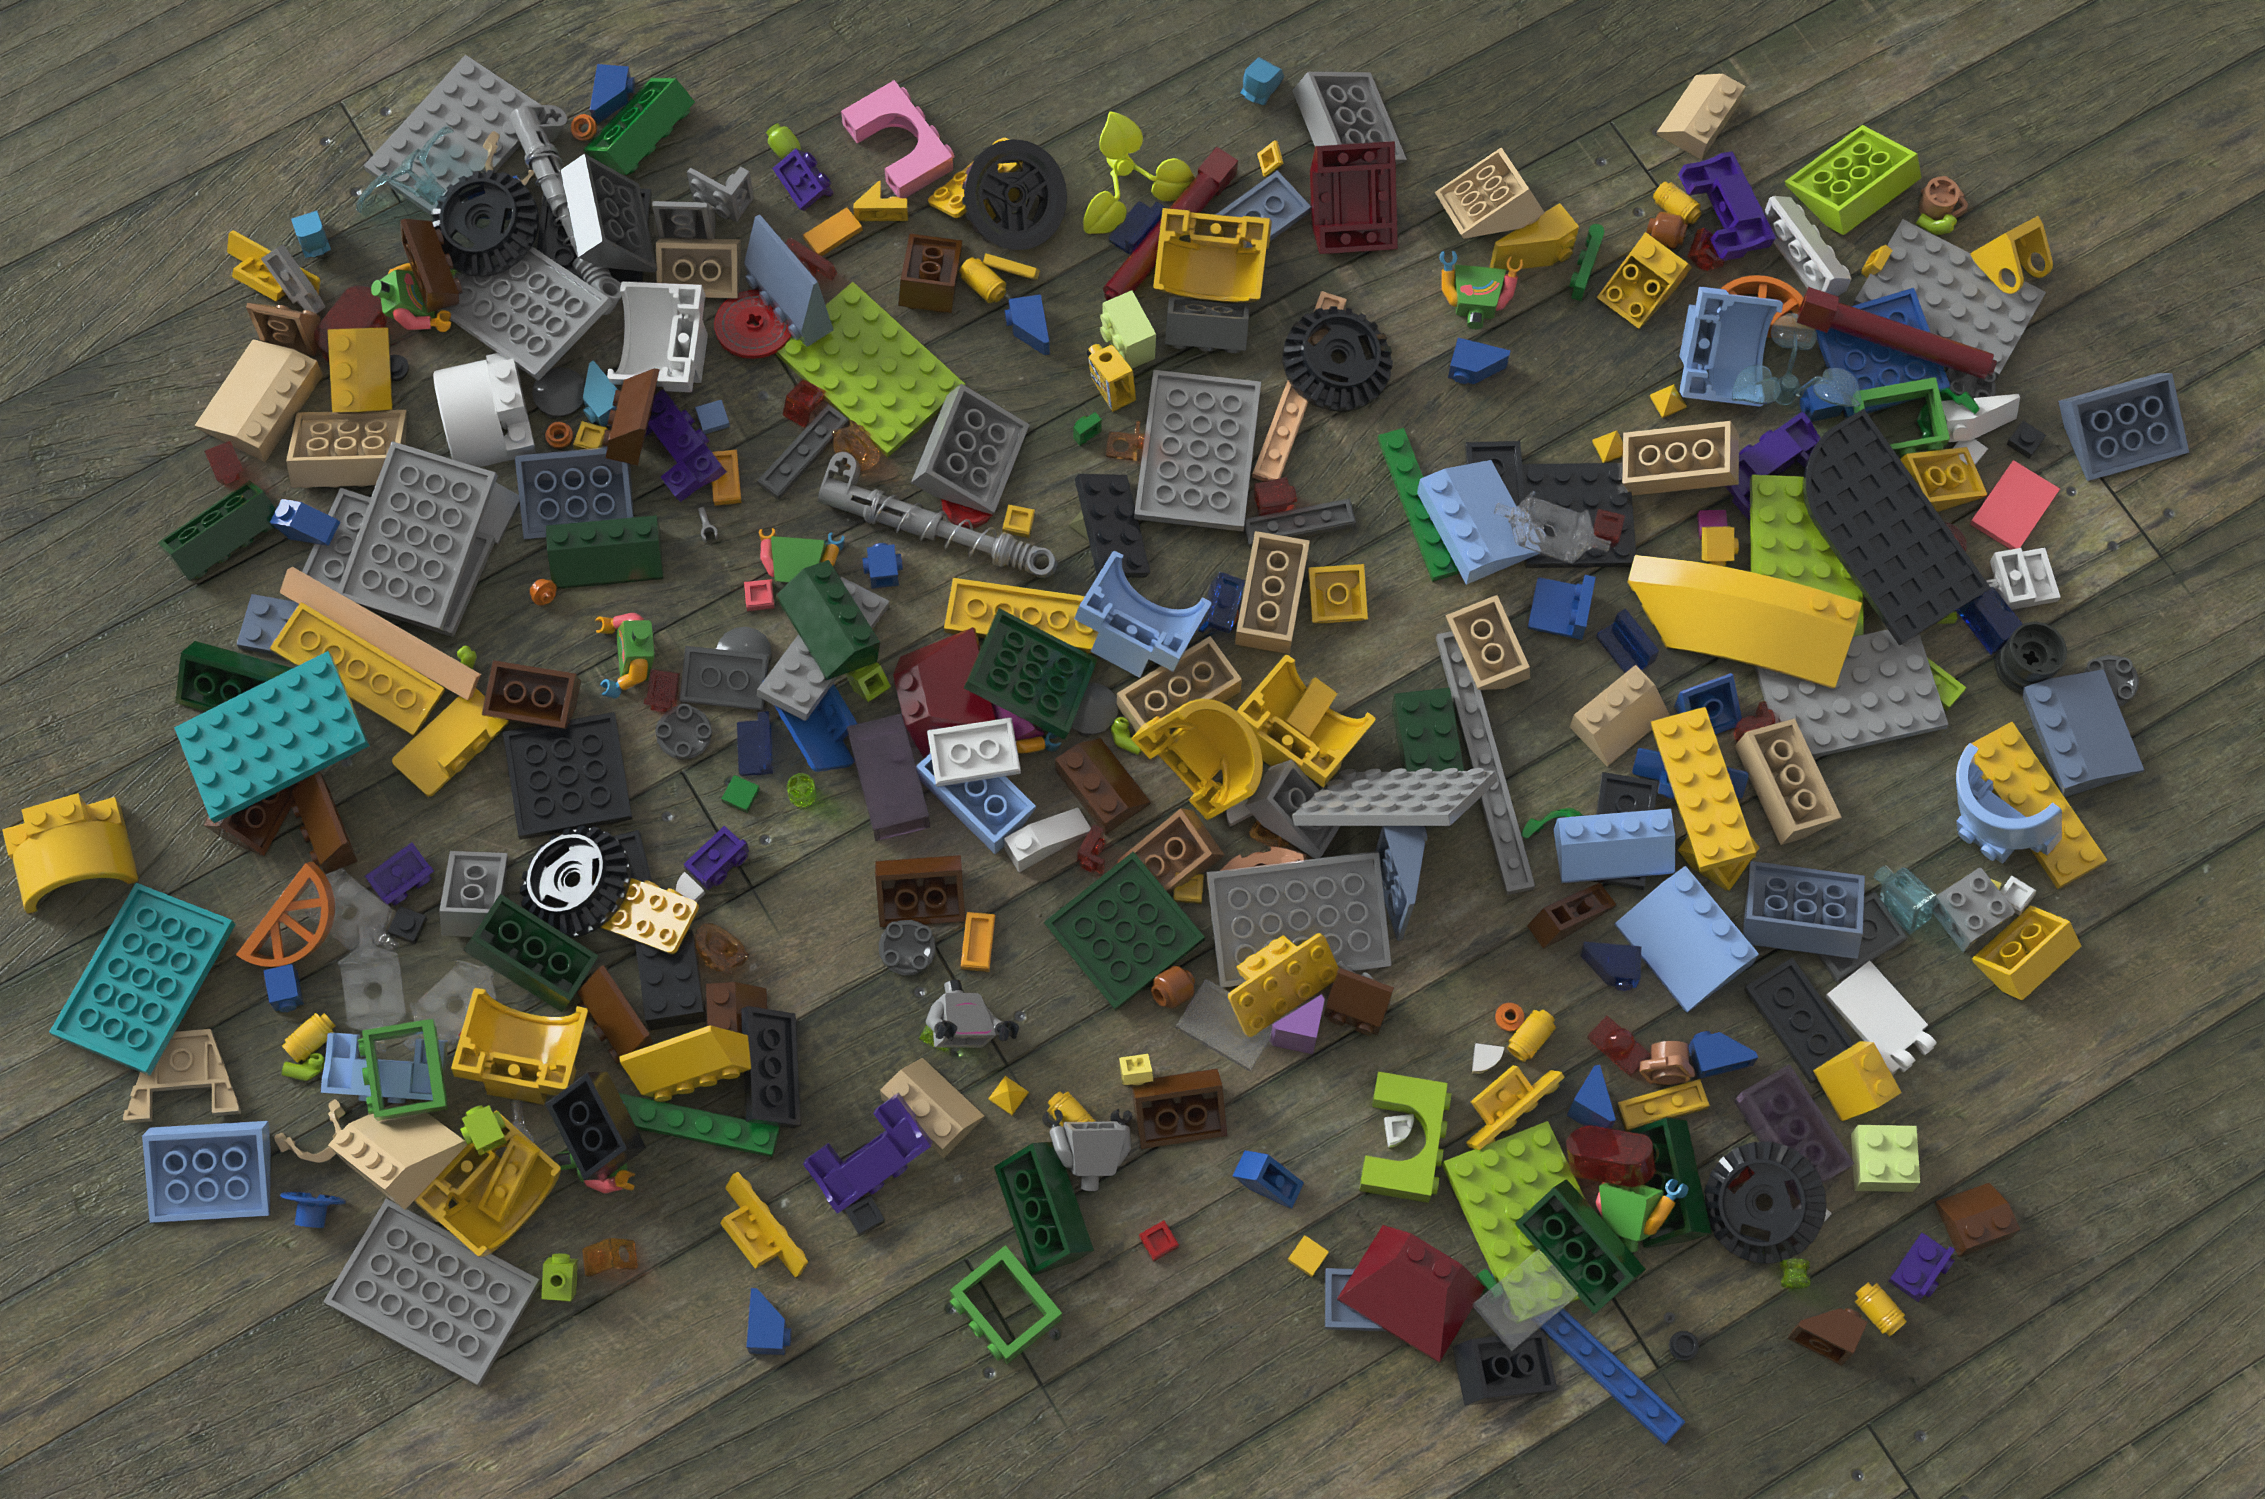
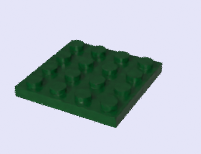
[964,608,1098,740]
[1044,852,1205,1011]

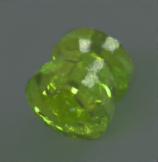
[787,773,816,807]
[1780,1259,1811,1289]

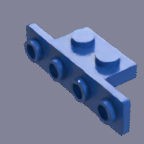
[1632,748,1749,799]

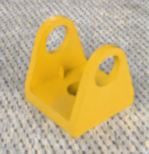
[1970,216,2053,294]

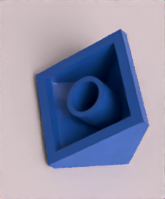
[1674,673,1743,734]
[1567,1065,1616,1137]

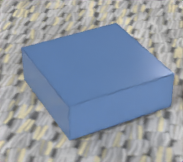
[695,400,730,434]

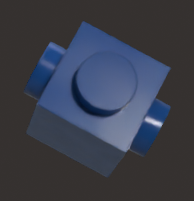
[862,543,903,589]

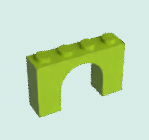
[1359,1072,1452,1203]

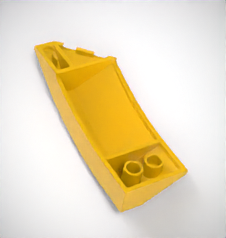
[1627,555,1862,689]

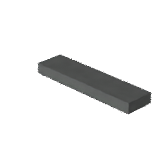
[757,404,850,500]
[1244,498,1356,548]

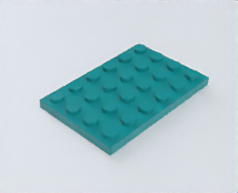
[174,651,370,823]
[49,883,236,1076]

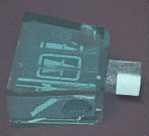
[1874,865,1936,935]

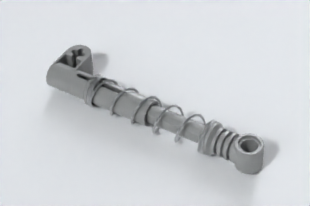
[510,105,622,315]
[818,452,1057,578]

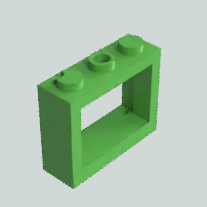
[1851,377,1950,458]
[358,1019,448,1121]
[949,1245,1062,1364]

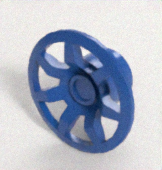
[280,1192,346,1228]

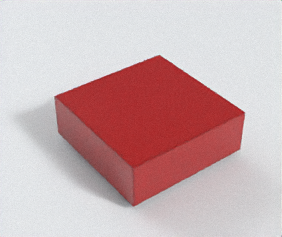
[1139,1220,1179,1262]

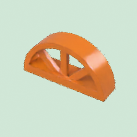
[1721,275,1814,343]
[236,861,335,967]

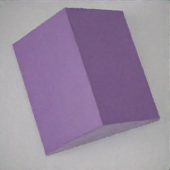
[1270,994,1325,1054]

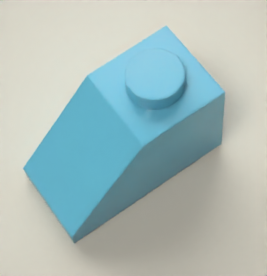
[583,360,618,427]

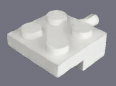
[1986,548,2060,611]

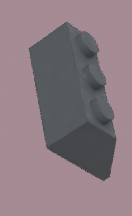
[1165,297,1250,353]

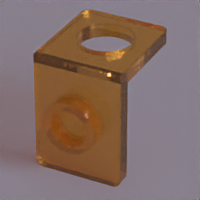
[1106,421,1145,461]
[582,1238,638,1277]

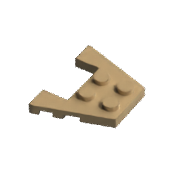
[123,1029,241,1123]

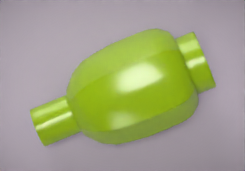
[766,123,801,160]

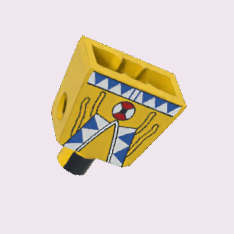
[1087,344,1136,412]

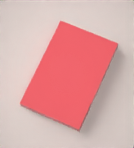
[1970,460,2060,550]

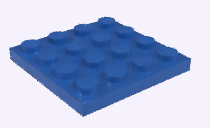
[1814,288,1950,419]

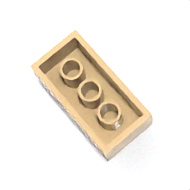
[1622,421,1739,496]
[1235,531,1310,654]
[1117,636,1242,734]

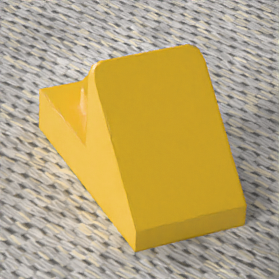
[853,181,908,221]

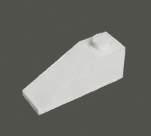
[1942,394,2020,442]
[1004,807,1092,872]

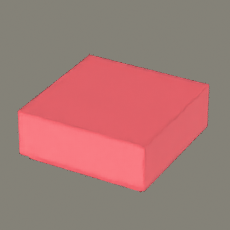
[744,579,775,611]

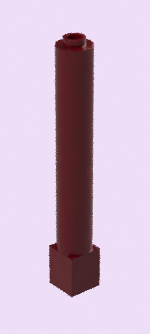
[1103,147,1238,301]
[1796,287,1997,379]

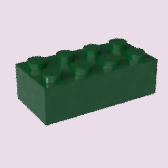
[1392,687,1464,772]

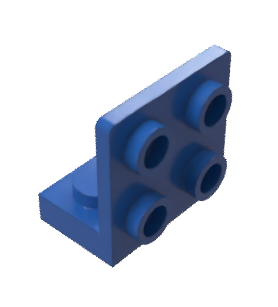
[1528,575,1596,640]

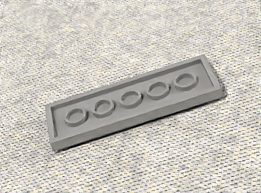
[757,577,889,721]

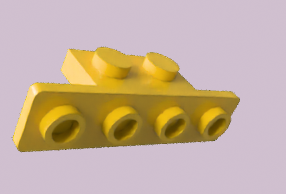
[227,230,320,302]
[1466,1065,1565,1150]
[720,1172,808,1278]

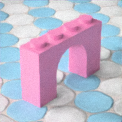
[841,80,954,198]

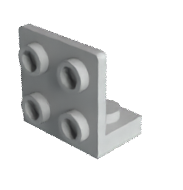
[687,167,754,222]
[1928,868,2015,952]

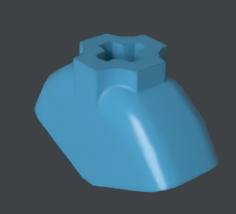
[1241,57,1285,105]
[291,211,331,258]

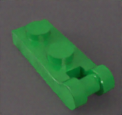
[1569,224,1605,301]

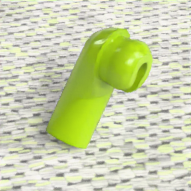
[281,1053,325,1081]

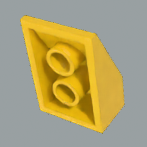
[1490,203,1579,271]
[1900,447,1987,512]

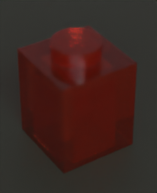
[1254,477,1297,516]

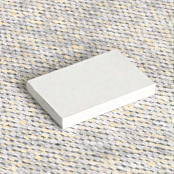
[927,718,1021,787]

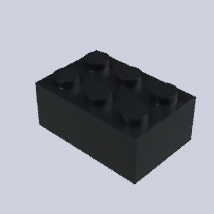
[635,929,707,1031]
[545,1072,647,1180]

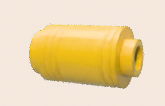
[1653,181,1702,224]
[959,257,1006,303]
[1507,1009,1556,1062]
[282,1013,336,1063]
[1047,1091,1096,1127]
[1855,1282,1907,1337]

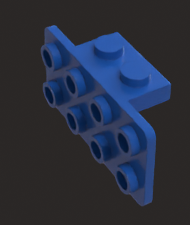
[762,679,858,772]

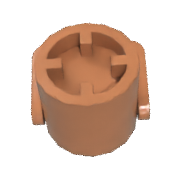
[1919,176,1968,221]
[1640,1041,1695,1085]

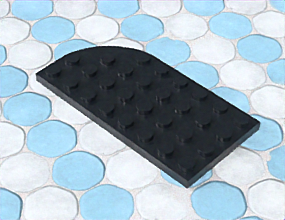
[1803,409,1991,646]

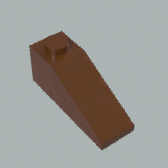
[1527,883,1616,949]

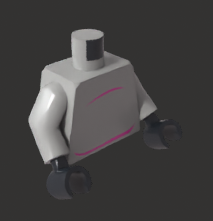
[926,980,1019,1048]
[1042,1109,1132,1191]

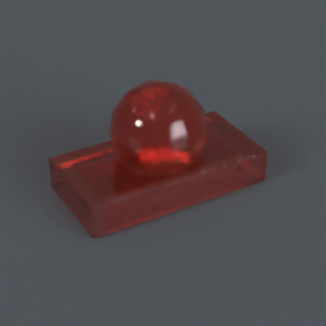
[785,238,837,280]
[1587,1016,1650,1076]

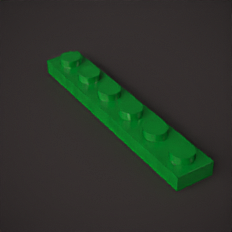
[1378,428,1459,582]
[619,1093,780,1158]

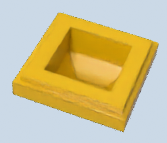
[1257,140,1284,177]
[1650,384,1687,418]
[1592,430,1623,463]
[988,1076,1029,1116]

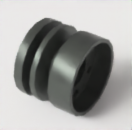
[1995,621,2067,694]

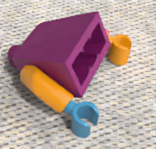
[994,704,1061,754]

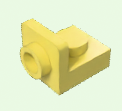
[1119,1054,1153,1086]

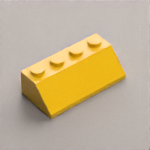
[619,1025,751,1102]

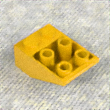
[1597,232,1692,329]

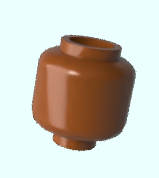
[1646,212,1688,249]
[1151,966,1195,1009]

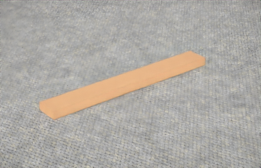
[1252,291,1347,486]
[280,567,481,700]

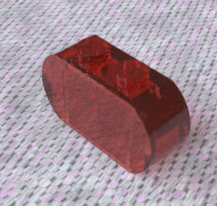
[314,286,387,362]
[1566,1125,1656,1187]

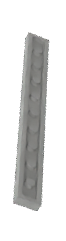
[1436,631,1535,895]

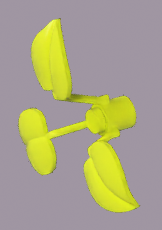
[1083,112,1195,234]

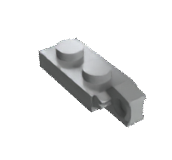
[261,244,325,314]

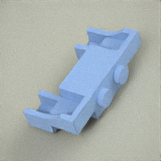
[321,1033,448,1103]

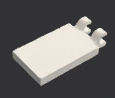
[1825,960,1937,1073]

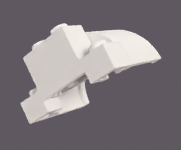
[607,282,708,392]
[433,353,537,467]

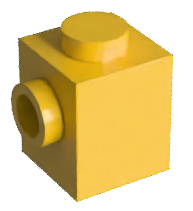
[1702,526,1739,566]

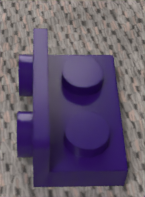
[772,148,834,211]
[1888,1233,1955,1302]

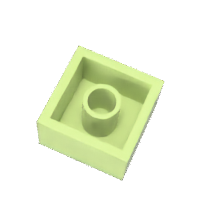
[1100,291,1156,369]
[1851,1125,1920,1192]

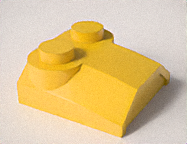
[1308,564,1368,623]

